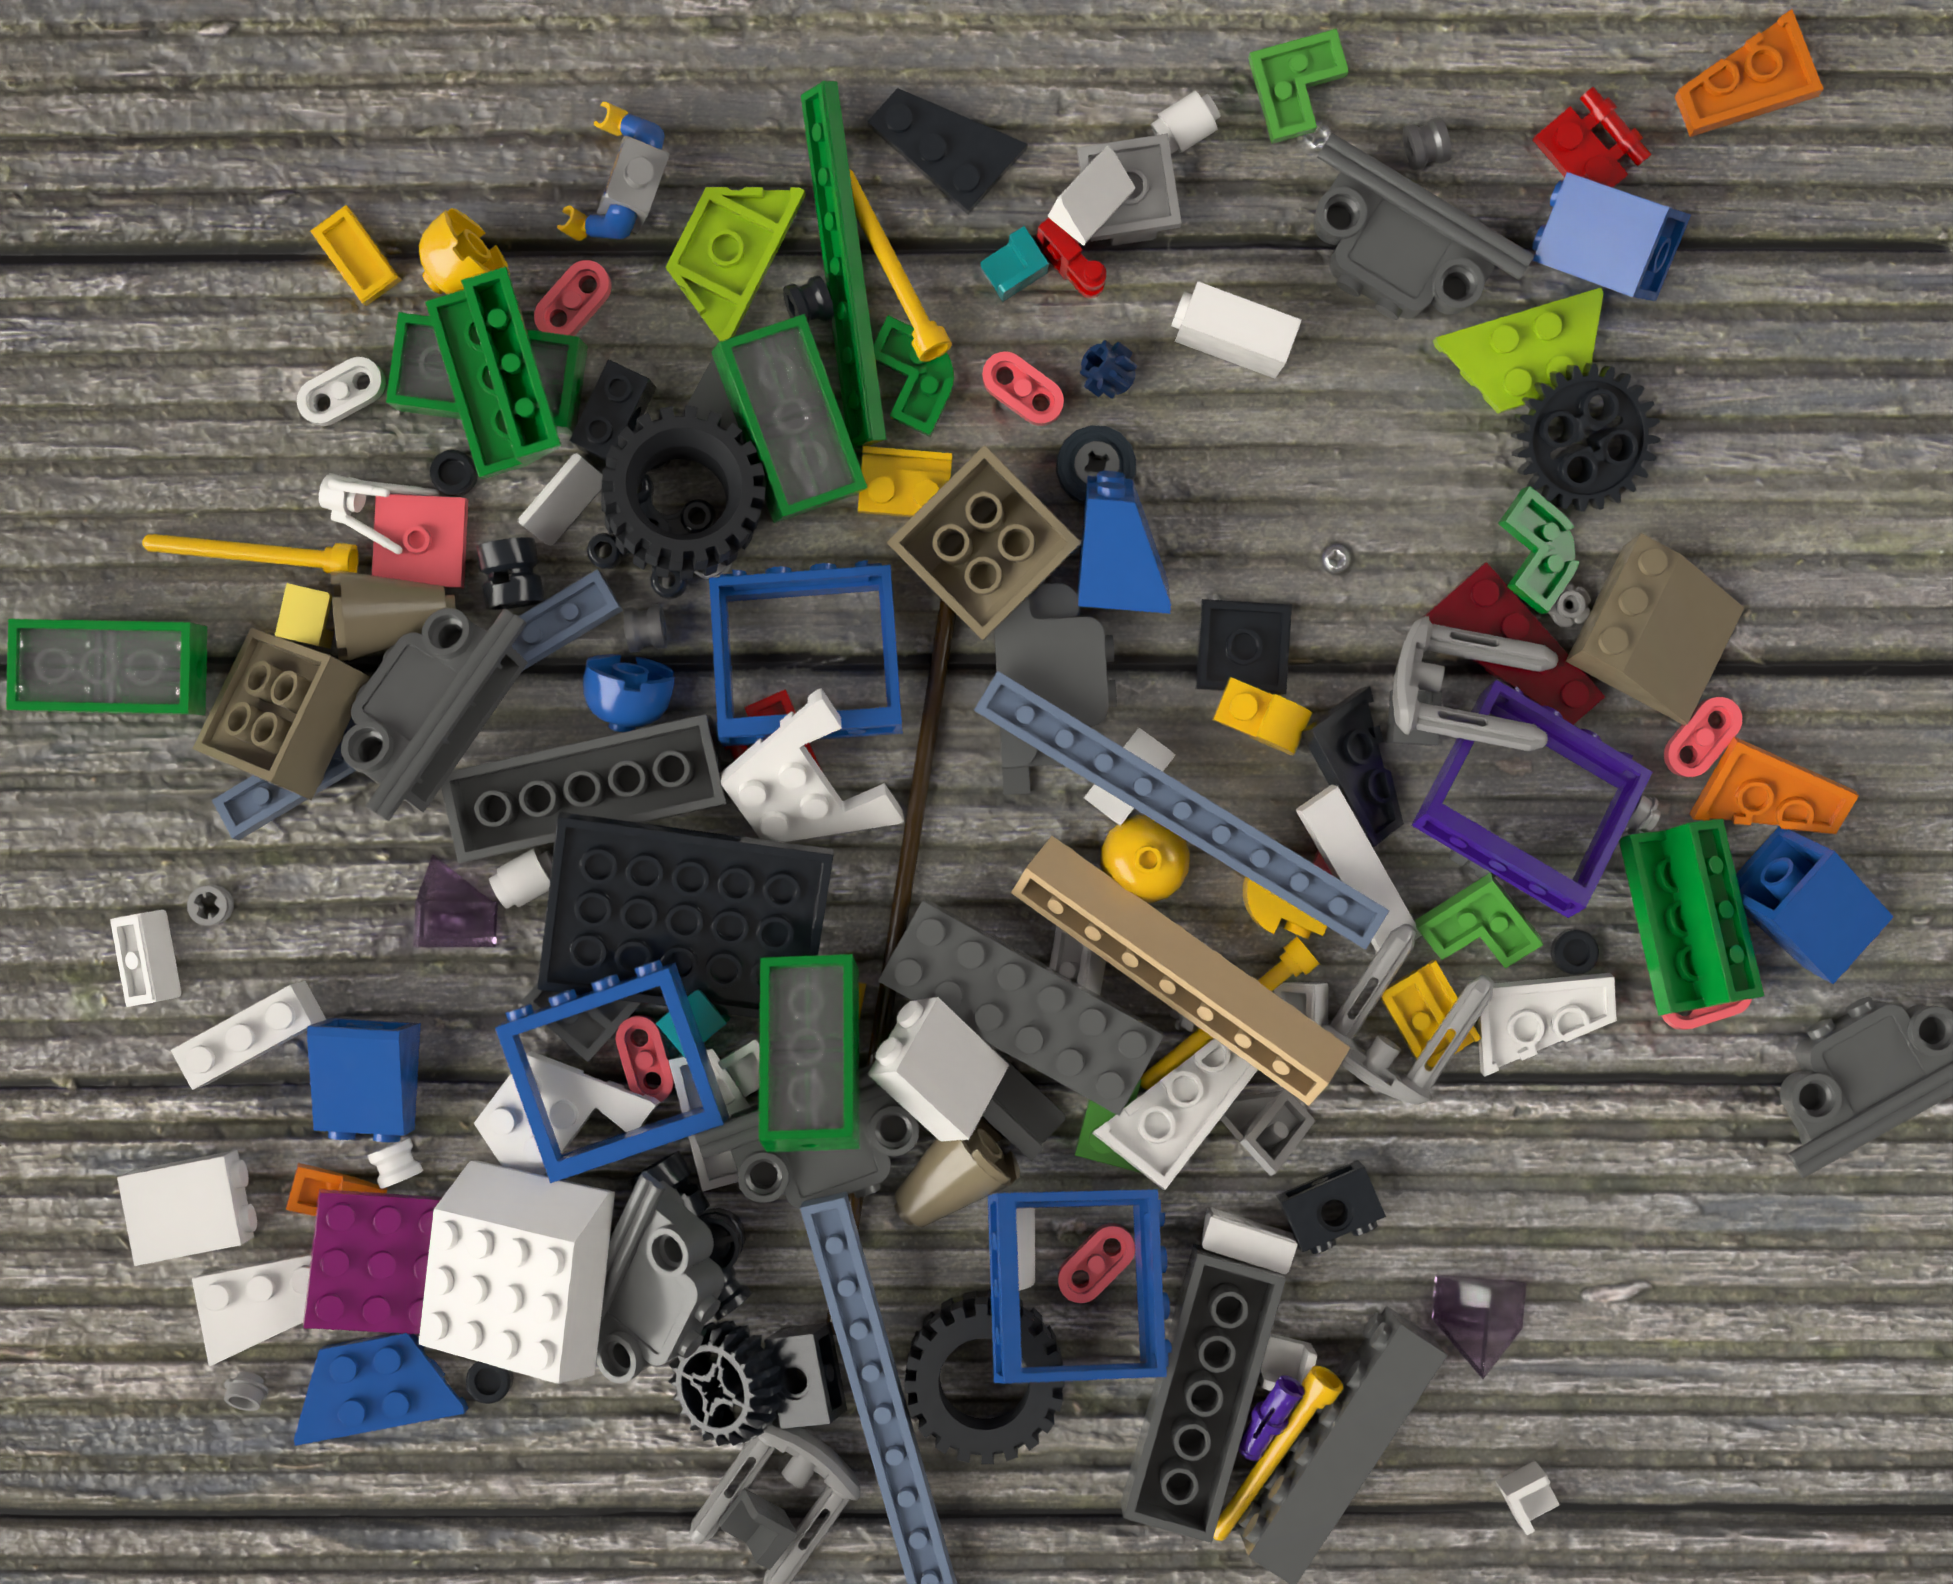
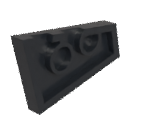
[868,88,1028,215]
[1302,686,1404,847]

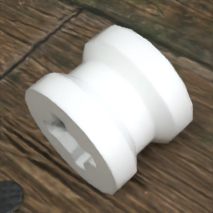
[367,1138,423,1189]

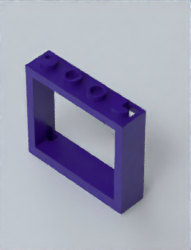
[1411,680,1653,918]

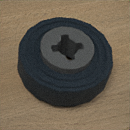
[1056,425,1137,505]

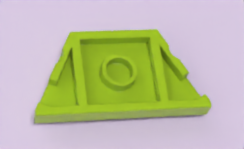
[665,187,806,342]
[1433,287,1604,414]

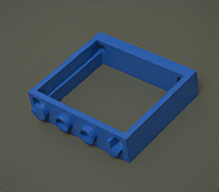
[709,560,903,747]
[495,960,729,1183]
[988,1189,1172,1384]

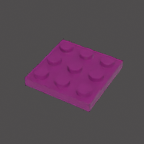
[303,1189,442,1334]

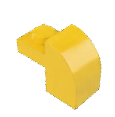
[1212,677,1312,755]
[1243,876,1327,939]

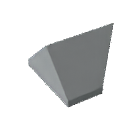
[1220,1088,1316,1176]

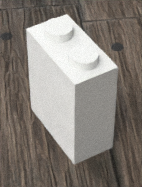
[1171,282,1302,379]
[868,997,1009,1141]
[117,1150,257,1266]

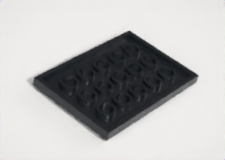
[537,812,834,1018]

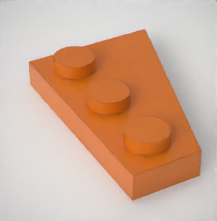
[1675,9,1824,137]
[1689,736,1859,834]

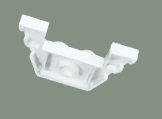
[721,688,904,842]
[474,1051,660,1176]

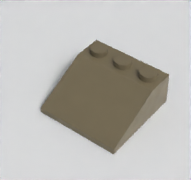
[886,445,1082,641]
[1566,533,1744,725]
[192,628,370,800]

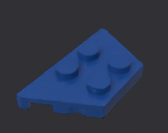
[294,1333,468,1446]

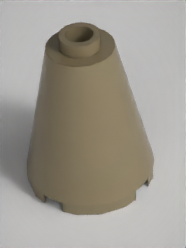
[331,571,455,661]
[894,1116,1020,1227]

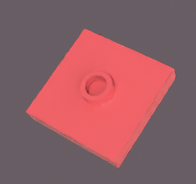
[372,494,469,589]

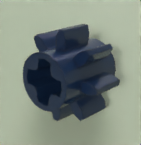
[1080,340,1137,399]

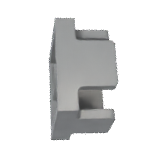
[1077,133,1182,246]

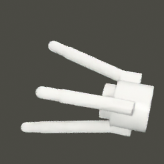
[319,473,440,554]

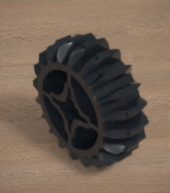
[668,1321,785,1446]

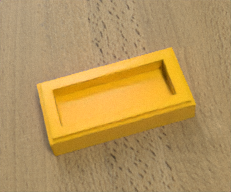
[310,205,402,306]

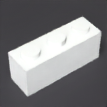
[171,981,326,1090]

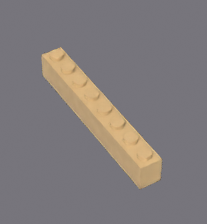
[1011,836,1350,1106]

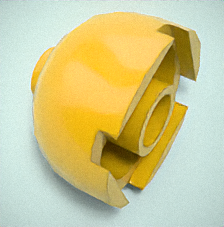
[419,208,510,294]
[1100,814,1190,904]

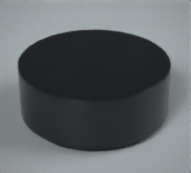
[430,450,478,496]
[1551,929,1599,975]
[466,1361,514,1404]

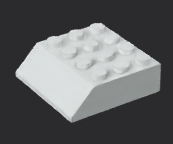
[419,1160,615,1384]

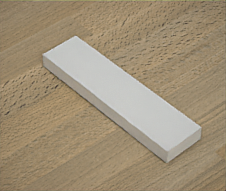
[1295,784,1422,952]

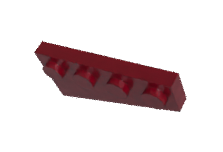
[1421,562,1605,725]

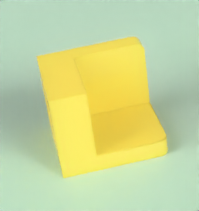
[275,583,334,649]

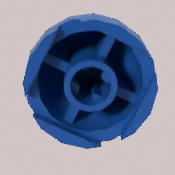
[583,654,675,733]

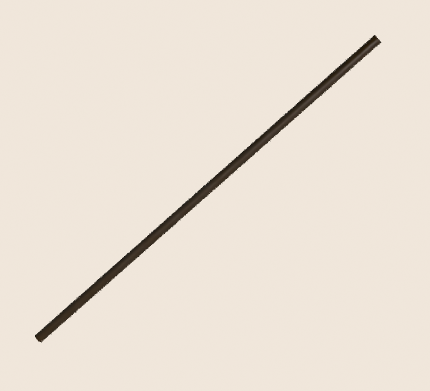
[826,599,956,1335]

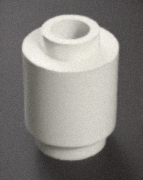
[1150,90,1221,154]
[489,847,553,909]

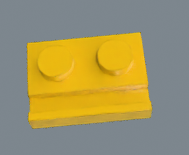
[858,446,953,517]
[1380,960,1481,1067]

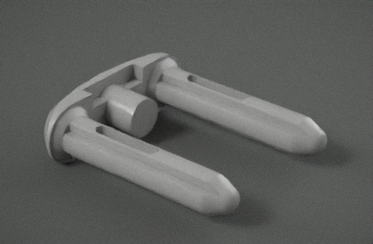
[1393,616,1558,751]
[1321,924,1494,1104]
[689,1418,860,1584]

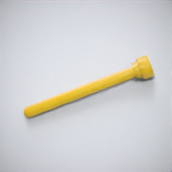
[849,169,952,362]
[142,534,359,574]
[1140,936,1320,1090]
[1213,1365,1343,1541]

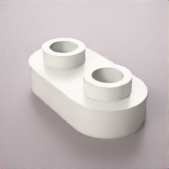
[297,357,386,426]

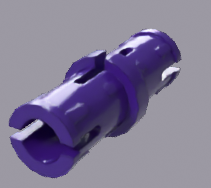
[1238,1375,1304,1461]

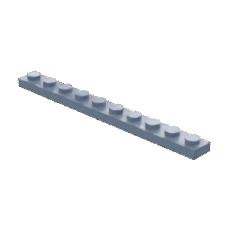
[212,569,623,840]
[974,671,1390,950]
[800,1192,957,1584]

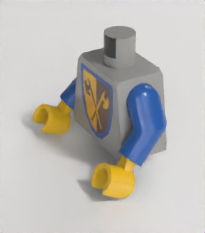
[557,102,670,241]

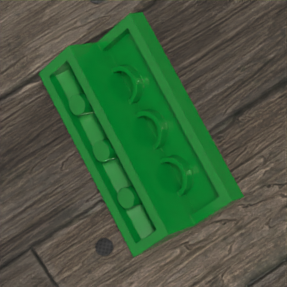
[425,266,562,480]
[1619,819,1764,1016]

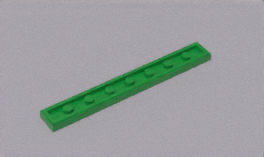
[801,81,886,449]

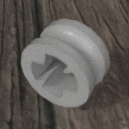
[187,885,234,926]

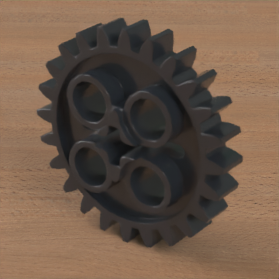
[1511,363,1661,512]

